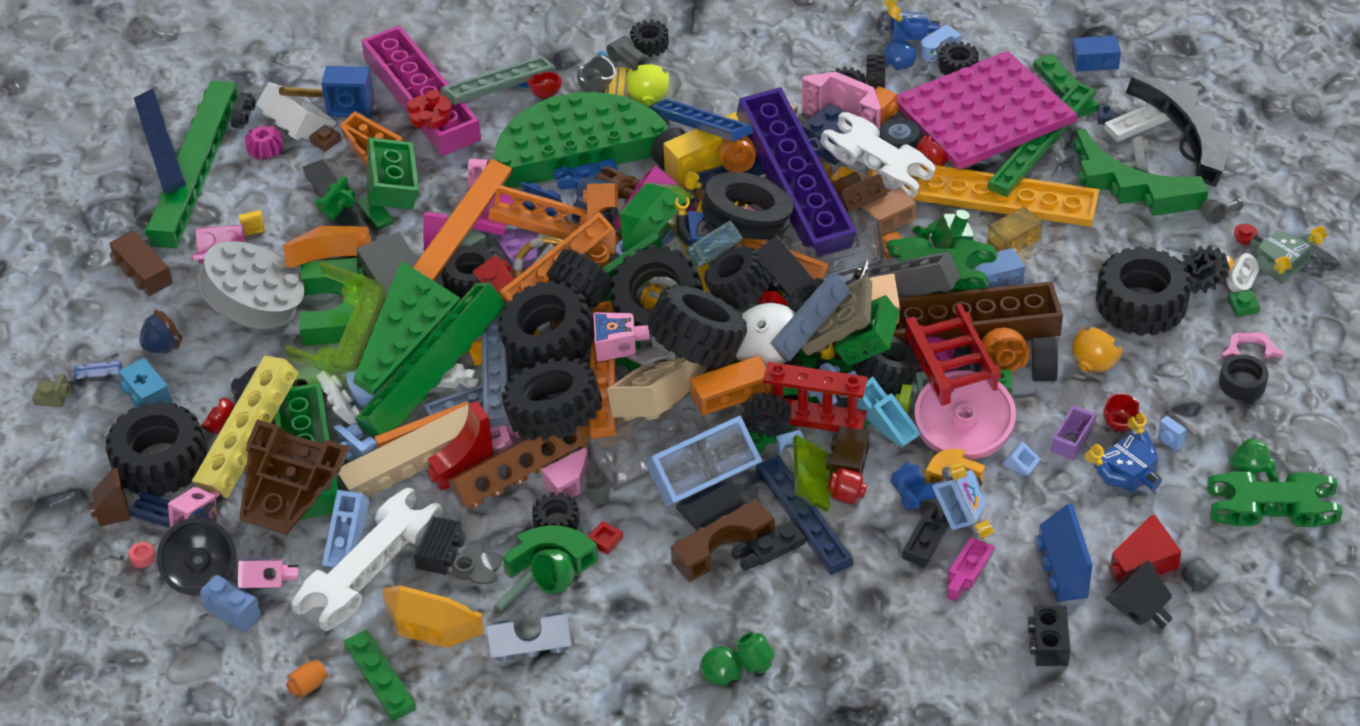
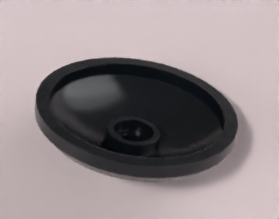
[157,518,237,596]

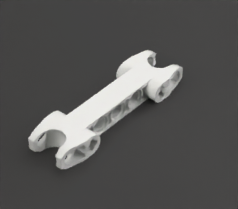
[291,488,443,631]

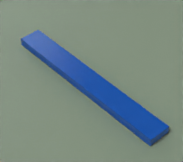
[649,99,753,141]

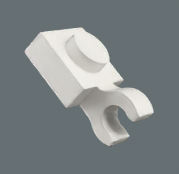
[436,364,479,389]

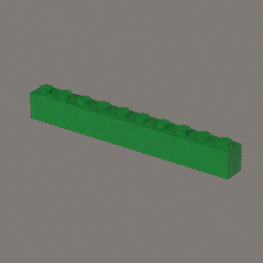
[145,80,239,249]

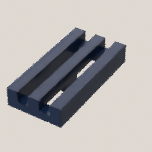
[129,492,170,528]

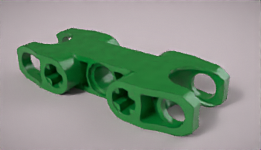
[885,237,998,291]
[1206,471,1342,527]

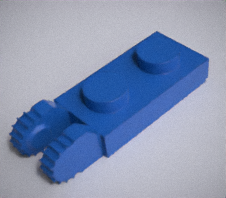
[554,159,619,190]

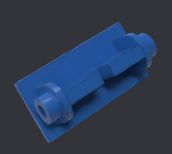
[518,181,563,216]

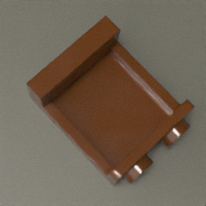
[832,172,888,213]

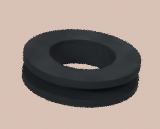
[701,172,793,239]

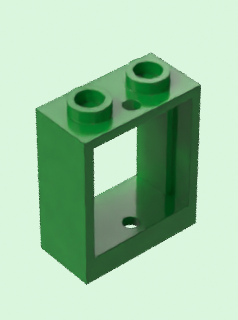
[835,295,900,366]

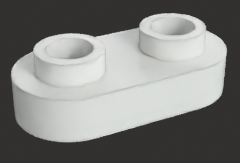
[1226,253,1259,293]

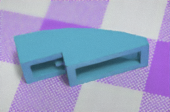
[857,377,920,448]

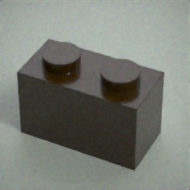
[826,426,870,476]

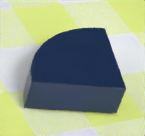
[1098,104,1120,125]

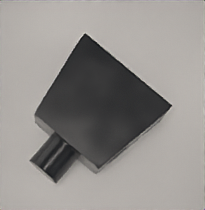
[1105,560,1173,629]

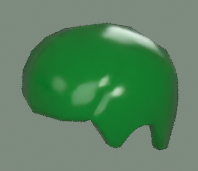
[699,646,743,687]

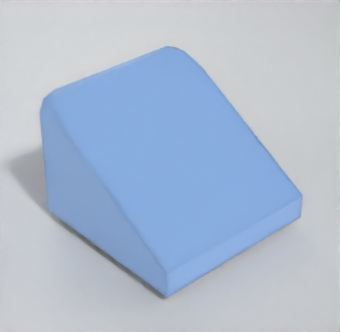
[1002,442,1041,477]

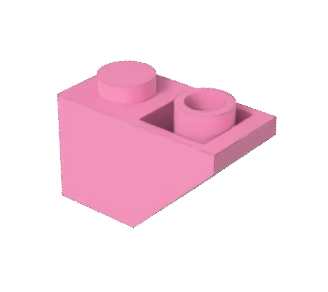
[541,447,589,499]

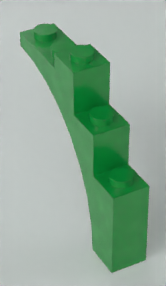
[1073,129,1208,216]

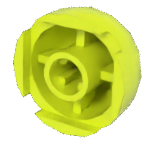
[626,64,670,106]

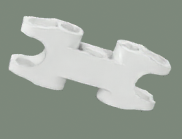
[820,112,936,198]

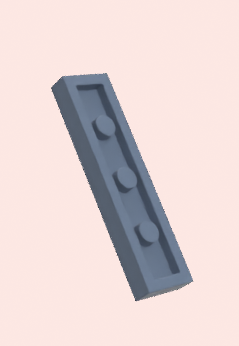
[770,273,850,361]

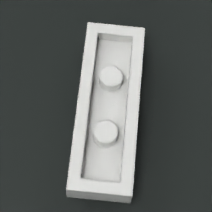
[1104,104,1171,142]

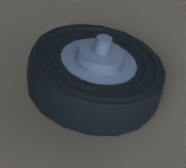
[879,118,920,149]

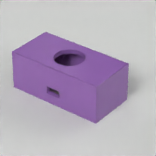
[1051,405,1096,460]

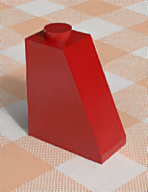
[1109,514,1182,584]

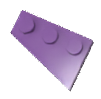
[494,228,539,270]

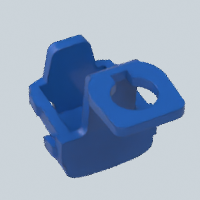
[891,462,938,510]

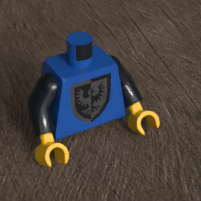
[674,197,747,264]

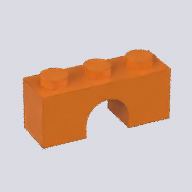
[583,183,619,255]

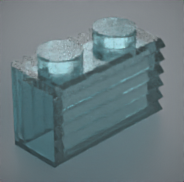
[685,220,742,268]

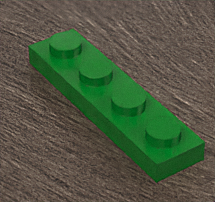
[1033,54,1099,117]
[343,629,416,721]

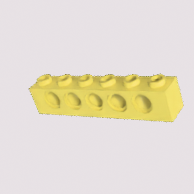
[192,355,299,499]

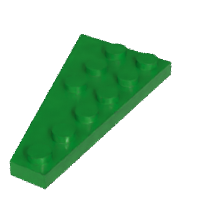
[353,260,460,396]

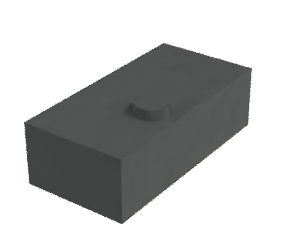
[356,232,418,305]

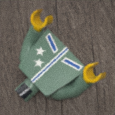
[1251,226,1327,284]

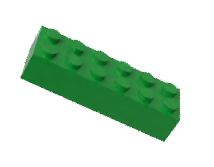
[275,382,339,520]

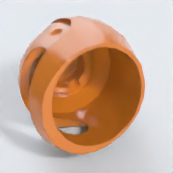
[718,136,757,173]

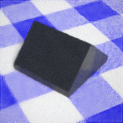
[676,481,743,531]

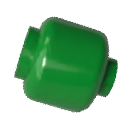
[734,631,775,673]

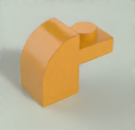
[925,448,985,485]

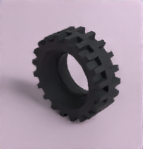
[501,357,602,441]

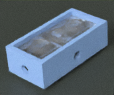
[644,416,762,507]

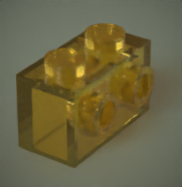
[987,207,1043,253]

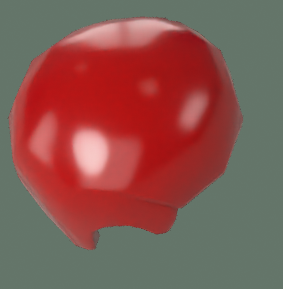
[527,71,562,99]
[916,136,948,166]
[1103,393,1140,433]
[201,397,235,434]

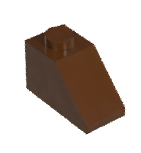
[89,468,130,526]

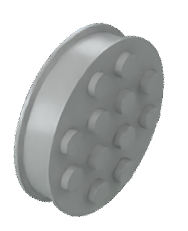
[196,241,304,329]

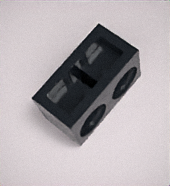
[1028,606,1071,666]

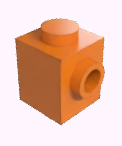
[875,86,899,125]

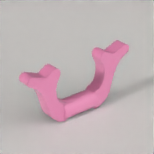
[1221,332,1284,360]

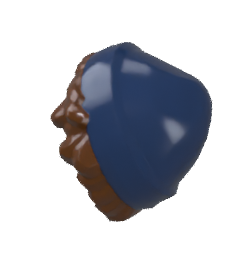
[139,310,182,354]

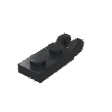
[902,505,949,567]
[731,520,806,571]

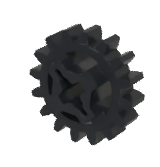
[1180,245,1230,293]

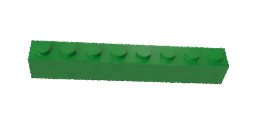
[355,283,506,440]

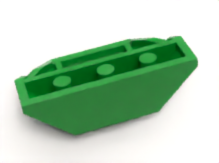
[619,183,696,251]

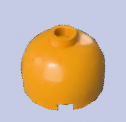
[1072,326,1123,373]

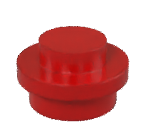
[1234,223,1258,245]

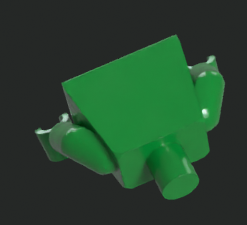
[912,210,974,249]

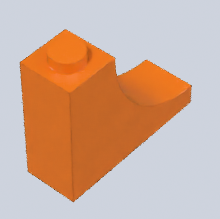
[283,226,371,267]

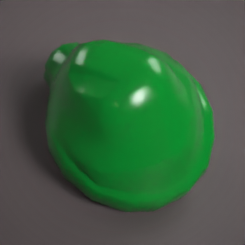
[1228,438,1279,482]

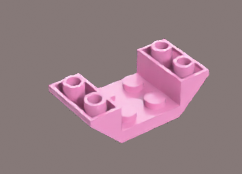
[802,72,881,132]

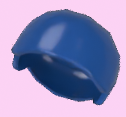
[883,40,917,70]

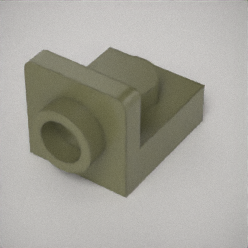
[32,374,71,407]

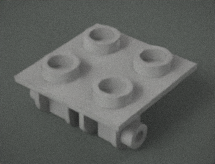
[625,335,678,366]

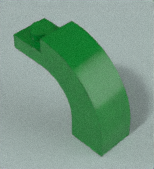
[503,526,598,579]

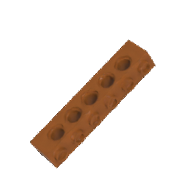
[447,419,592,510]

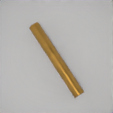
[279,87,324,98]

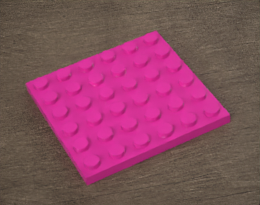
[897,51,1077,170]

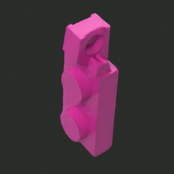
[947,537,995,602]

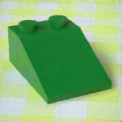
[366,137,419,210]

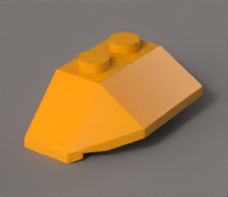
[382,586,484,648]

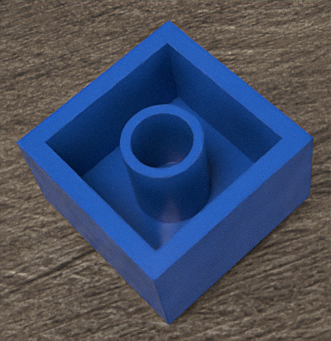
[321,66,375,118]

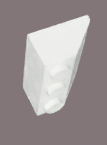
[256,82,337,140]

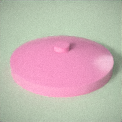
[914,371,1016,460]

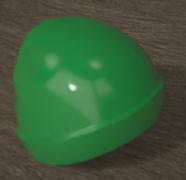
[531,549,574,595]

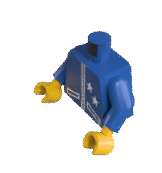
[884,0,940,40]
[1084,413,1162,492]

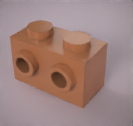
[862,187,916,237]

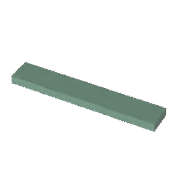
[440,56,555,105]

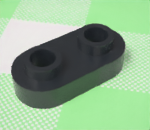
[231,92,256,129]

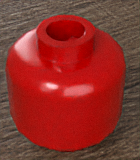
[827,468,867,505]

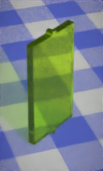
[793,435,830,512]

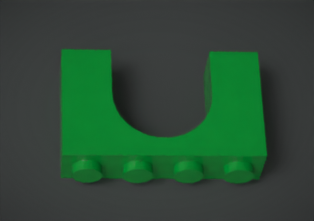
[299,258,365,346]

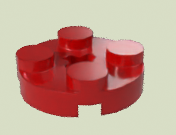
[407,90,452,129]

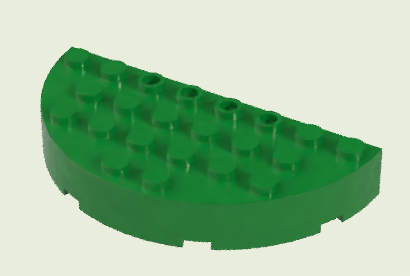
[494,92,669,188]

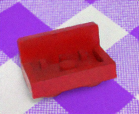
[472,255,514,311]

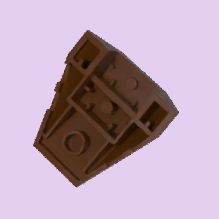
[240,419,349,535]

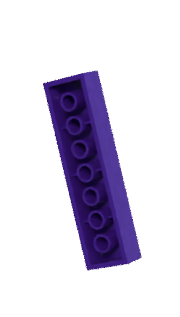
[736,87,856,258]

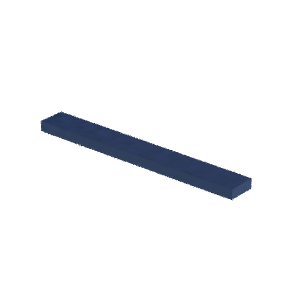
[134,88,186,194]

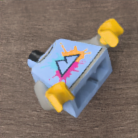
[932,462,995,539]

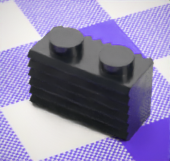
[414,515,465,575]

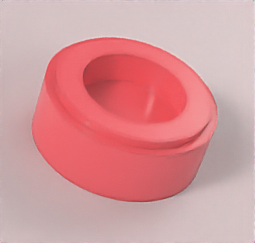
[128,542,156,568]

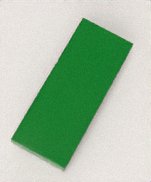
[356,197,394,230]

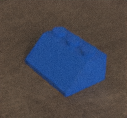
[1035,503,1093,602]

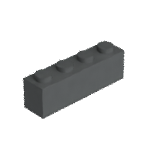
[862,251,961,298]

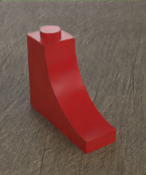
[426,401,494,491]

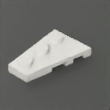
[316,370,363,431]

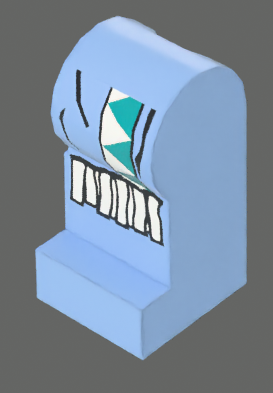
[921,25,962,62]

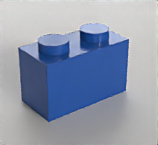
[1071,35,1121,72]

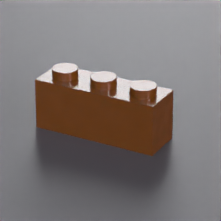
[109,230,173,296]

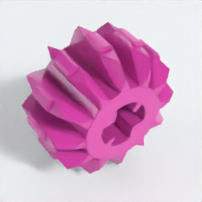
[245,124,283,161]

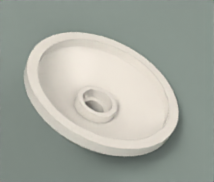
[736,303,796,367]

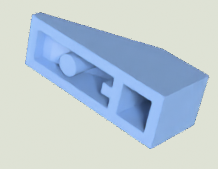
[322,490,370,568]

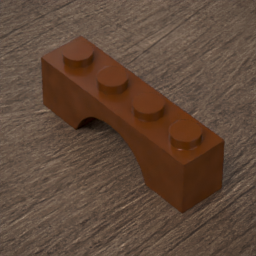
[670,499,774,583]

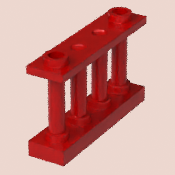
[905,304,1001,406]
[763,362,868,432]

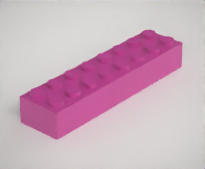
[361,25,481,156]

